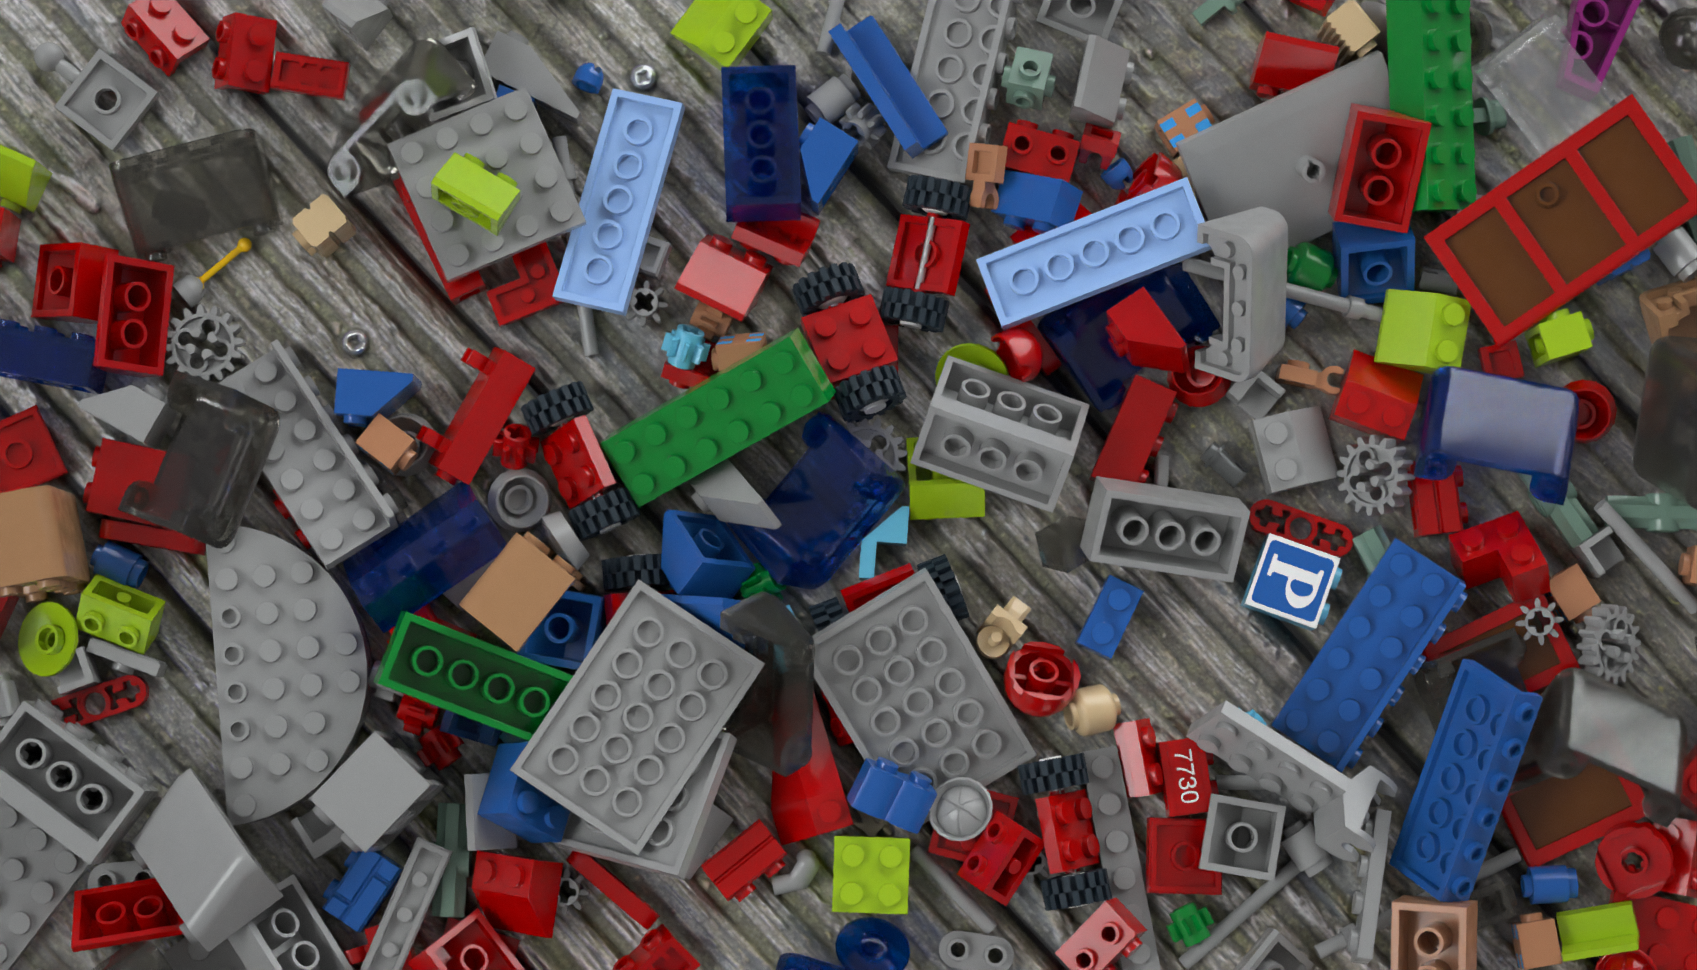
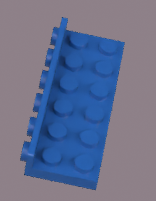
[1271,537,1468,773]
[1389,659,1543,902]

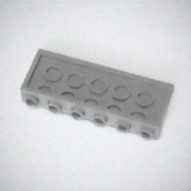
[887,0,1024,188]
[209,339,399,570]

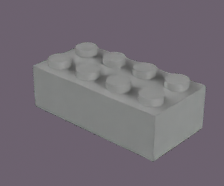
[1080,476,1250,582]
[228,874,354,970]

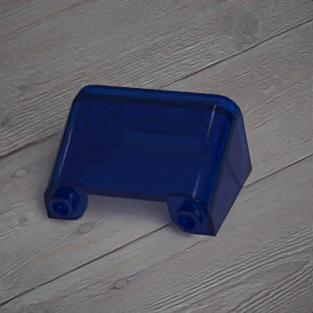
[1037,262,1221,412]
[1414,366,1580,505]
[727,412,905,590]

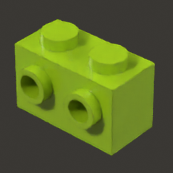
[1524,308,1594,369]
[76,573,166,655]

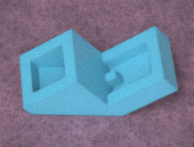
[859,506,909,580]

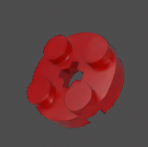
[1595,822,1674,899]

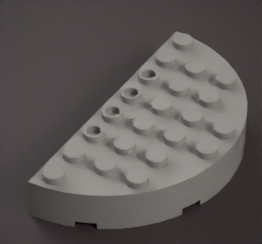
[204,525,373,826]

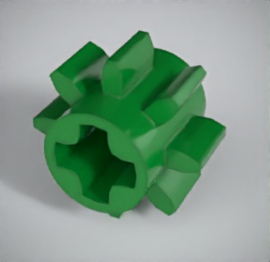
[740,560,787,607]
[1166,901,1214,948]

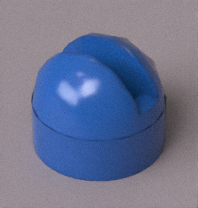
[572,62,604,94]
[1100,157,1133,190]

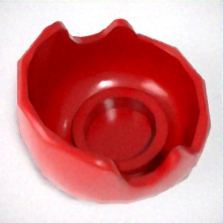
[991,327,1043,383]

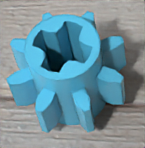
[661,324,711,370]

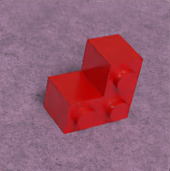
[1448,511,1551,604]

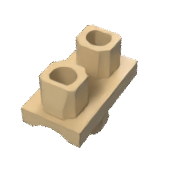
[976,596,1031,659]

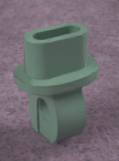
[1192,0,1245,26]
[1473,97,1507,136]

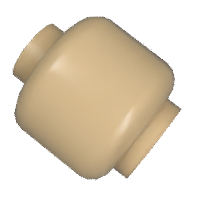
[1063,684,1121,737]

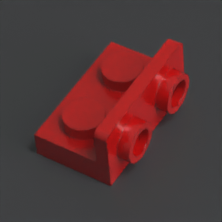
[613,924,701,970]

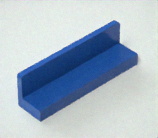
[828,15,948,159]

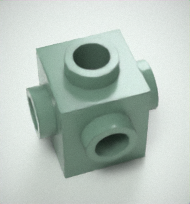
[1001,46,1056,110]

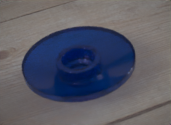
[835,917,910,970]

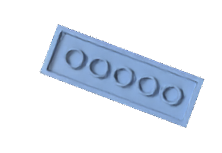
[552,88,685,316]
[976,177,1212,331]

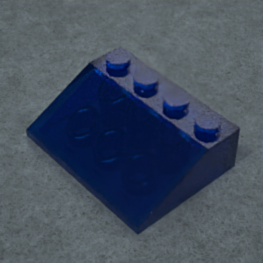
[343,482,507,633]

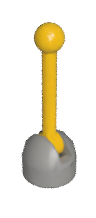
[172,237,252,308]

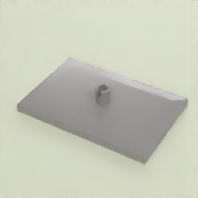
[1175,50,1390,248]
[795,568,1037,833]
[510,579,765,856]

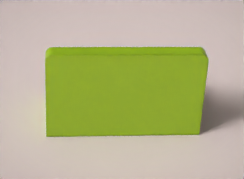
[1556,900,1640,962]

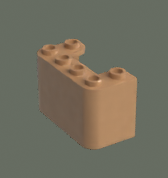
[0,485,91,603]
[459,531,586,652]

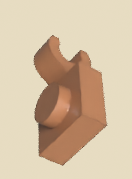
[965,142,1008,210]
[1275,360,1344,395]

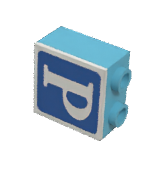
[1240,533,1342,631]

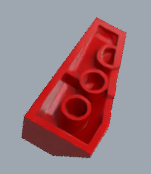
[771,680,854,845]

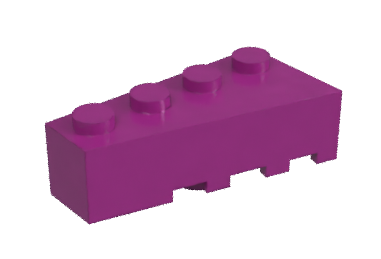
[1555,0,1641,103]

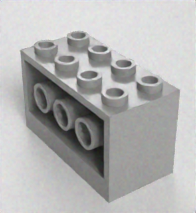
[910,355,1089,513]
[0,699,159,865]
[309,731,447,853]

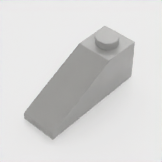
[322,0,393,51]
[484,31,583,126]
[688,459,782,529]

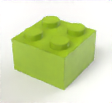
[832,835,910,915]

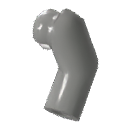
[771,849,819,895]

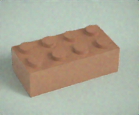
[1391,895,1478,970]

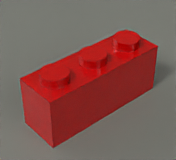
[1089,374,1179,483]

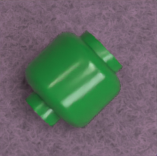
[1287,241,1338,292]

